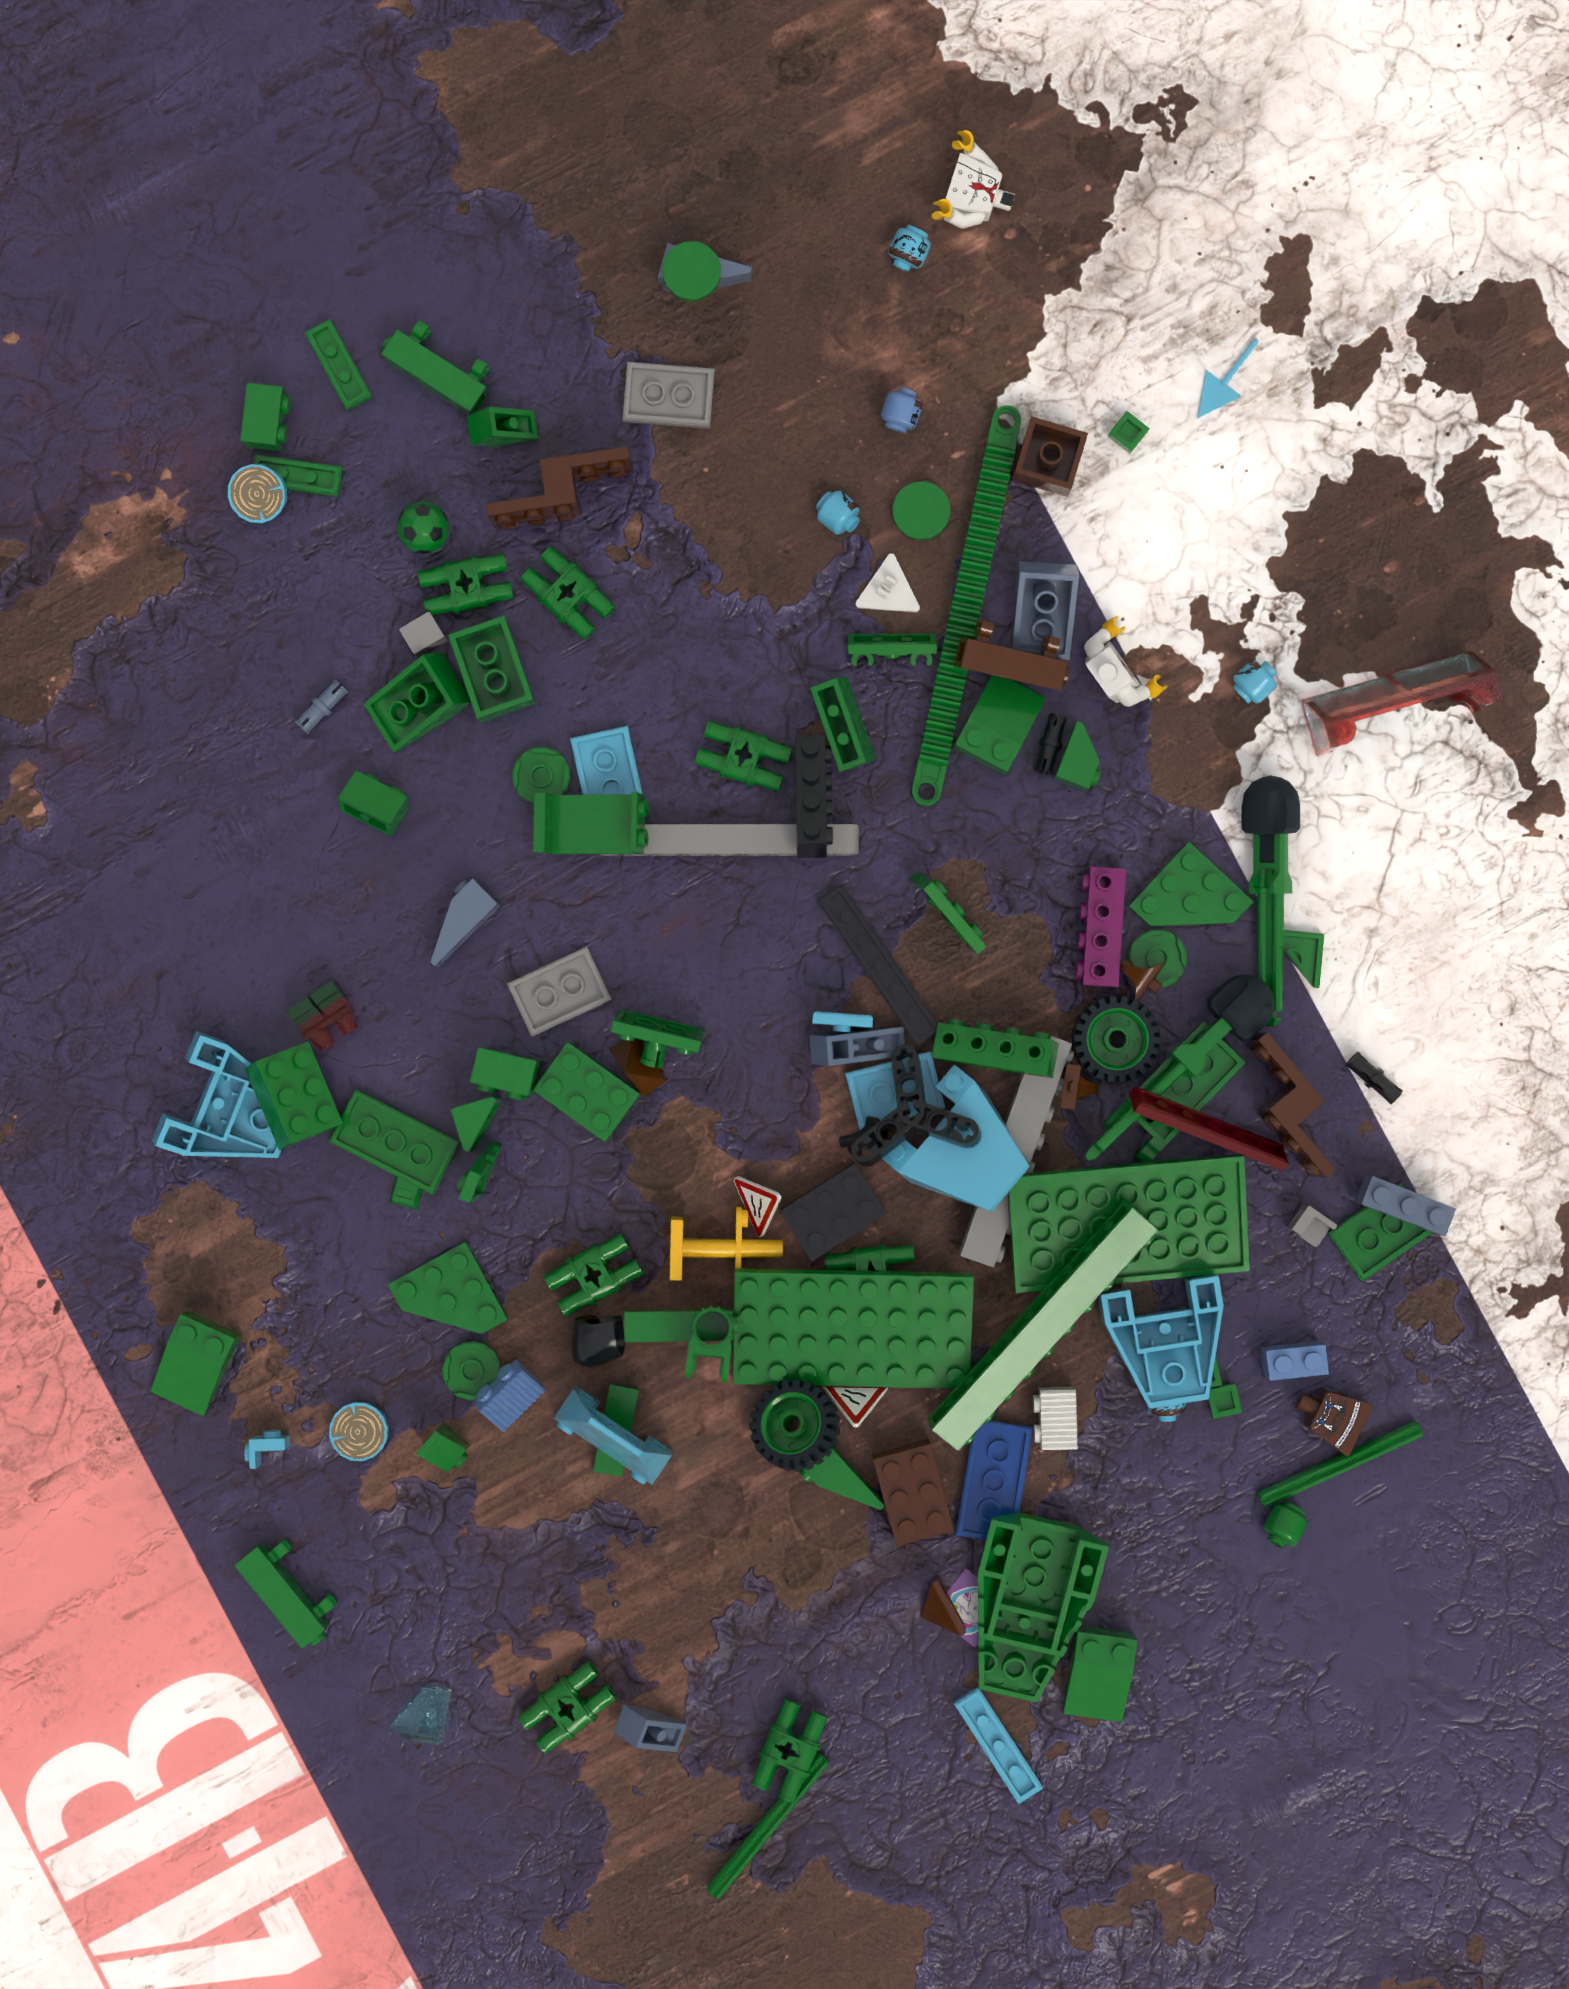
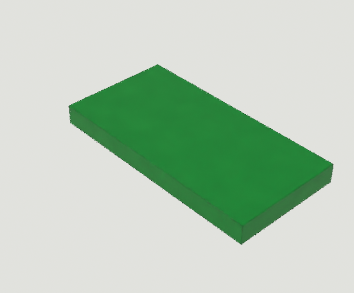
[328,1089,461,1195]

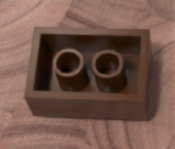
[872,1439,954,1546]

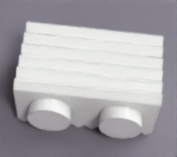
[1033,1386,1078,1450]

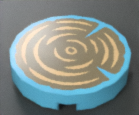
[228,463,287,523]
[329,1401,389,1461]

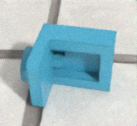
[244,1429,290,1469]

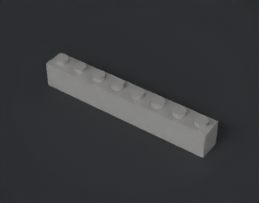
[958,1036,1074,1268]

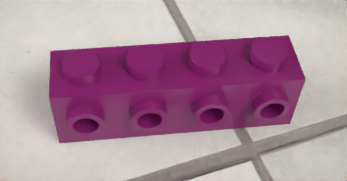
[1075,867,1126,988]

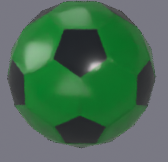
[397,501,449,554]

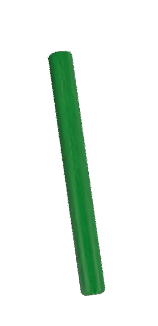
[1258,1421,1423,1507]
[707,1752,828,1899]

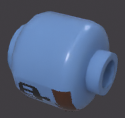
[880,387,923,434]

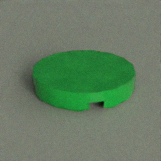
[662,241,721,302]
[892,481,951,541]
[512,747,571,804]
[1128,929,1187,987]
[442,1340,502,1400]

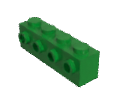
[932,1019,1059,1078]

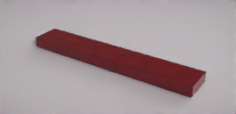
[1129,1086,1289,1171]

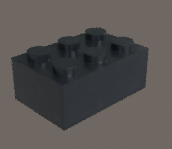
[780,1162,887,1262]

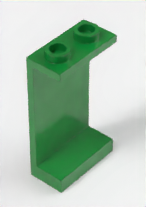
[533,792,649,854]

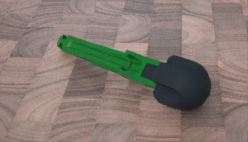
[1241,775,1300,1027]
[1084,974,1275,1161]

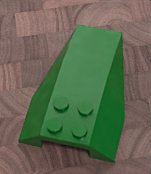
[978,1512,1109,1703]

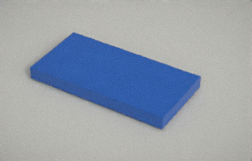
[955,1420,1033,1540]

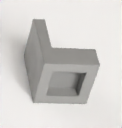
[399,612,448,658]
[1286,1203,1338,1247]

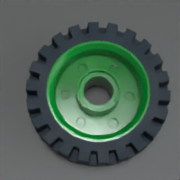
[1072,996,1161,1083]
[749,1380,840,1472]

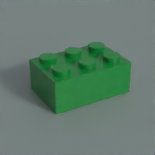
[448,616,536,723]
[245,1041,343,1150]
[533,1042,641,1142]

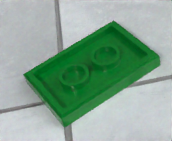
[1327,1182,1432,1282]

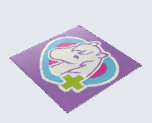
[947,1569,978,1647]

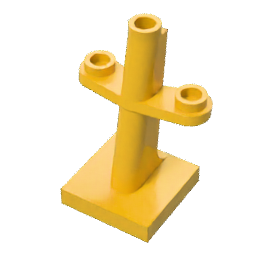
[670,1207,783,1290]

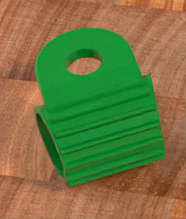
[685,1305,735,1383]

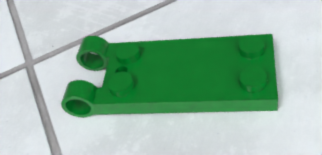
[1102,1021,1246,1163]

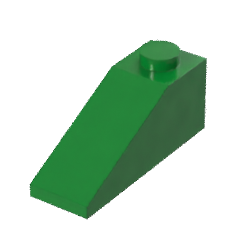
[799,1446,885,1510]

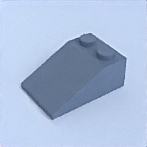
[1011,561,1079,660]

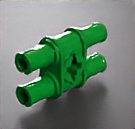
[520,546,616,641]
[418,553,514,616]
[695,720,793,792]
[543,1233,644,1317]
[824,1243,915,1271]
[518,1661,617,1754]
[751,1698,828,1803]

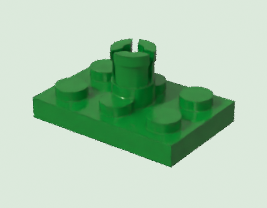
[611,1008,706,1068]

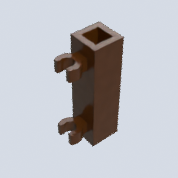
[954,619,1069,691]

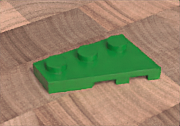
[909,872,986,954]
[457,1140,502,1203]

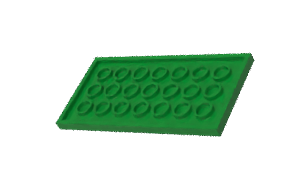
[1008,1154,1250,1293]
[733,1268,974,1389]

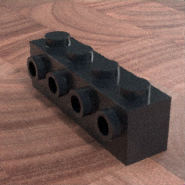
[795,735,833,858]

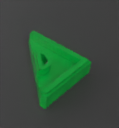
[1283,930,1325,988]

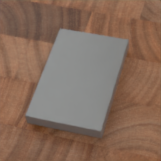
[622,362,715,429]
[507,946,612,1037]

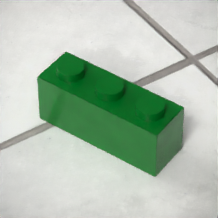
[810,677,876,772]

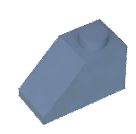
[614,1704,688,1752]

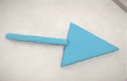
[1197,338,1258,419]

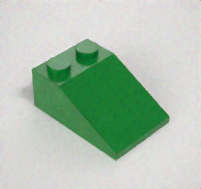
[364,652,471,753]
[953,675,1046,776]
[150,1311,242,1416]
[1063,1625,1137,1722]

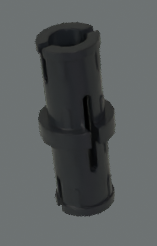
[1034,713,1067,775]
[1345,1051,1403,1104]

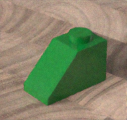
[467,406,539,447]
[1053,721,1101,792]
[416,1422,470,1472]

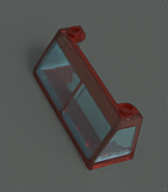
[1300,651,1504,757]

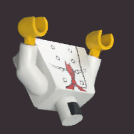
[932,130,1015,229]
[1084,616,1167,707]

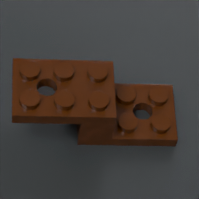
[486,446,633,531]
[1249,1032,1336,1179]

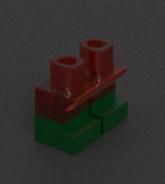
[285,980,358,1051]

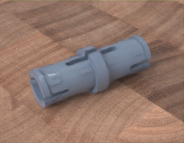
[294,679,348,734]

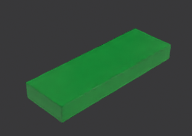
[304,319,373,411]
[254,454,344,498]
[593,1383,639,1477]

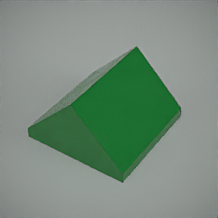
[451,1096,503,1153]

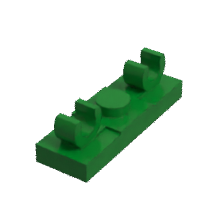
[847,633,937,666]

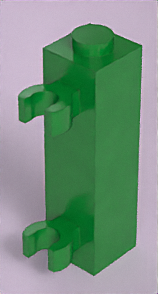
[381,320,490,415]
[624,1308,739,1342]
[234,1538,338,1649]

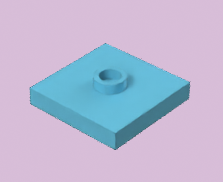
[812,1011,873,1032]

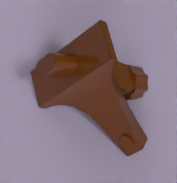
[1120,959,1164,1001]
[1060,1064,1099,1110]

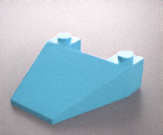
[152,1031,281,1158]
[882,1065,1030,1212]
[1097,1274,1224,1409]
[554,1385,673,1485]

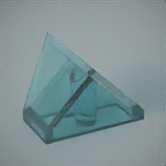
[388,1686,452,1745]

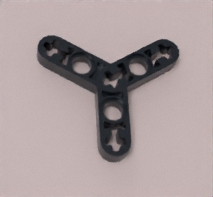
[851,1045,982,1167]

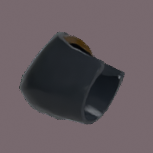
[571,1315,625,1367]

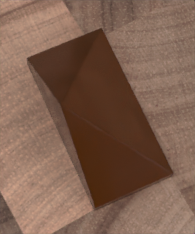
[610,1038,668,1097]
[921,1574,966,1636]

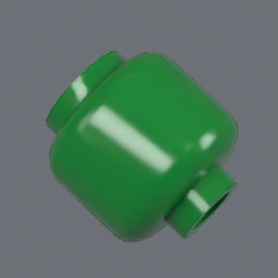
[1263,1502,1308,1549]

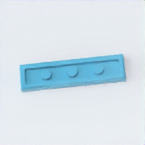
[953,1686,1043,1804]

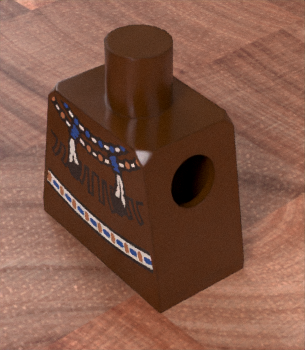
[1295,1388,1373,1457]

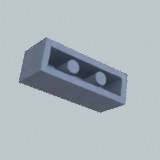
[1354,1175,1456,1236]

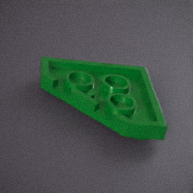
[1128,842,1254,927]
[388,1241,509,1334]

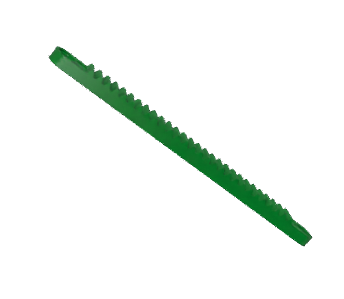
[911,405,1021,807]

